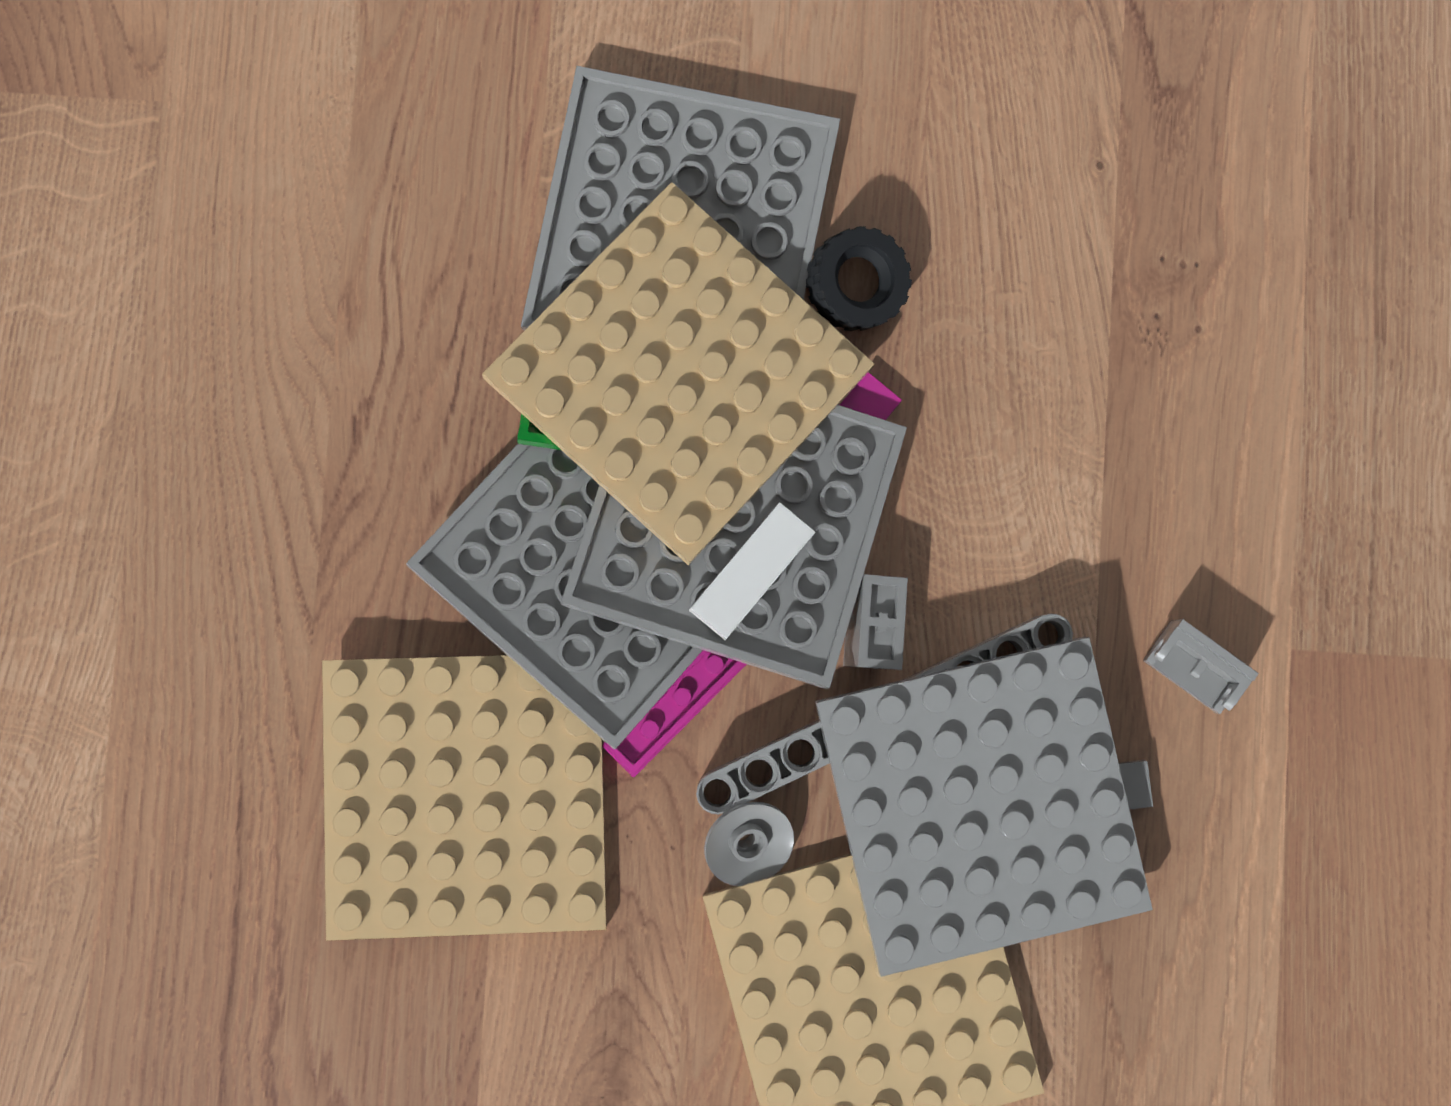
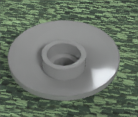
[704,802,794,886]

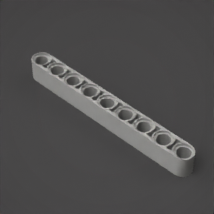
[696,614,1073,815]

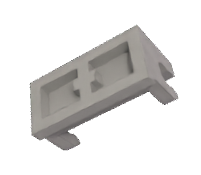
[843,574,908,670]
[1143,619,1259,714]

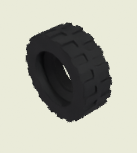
[806,226,912,331]

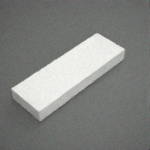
[689,502,815,640]

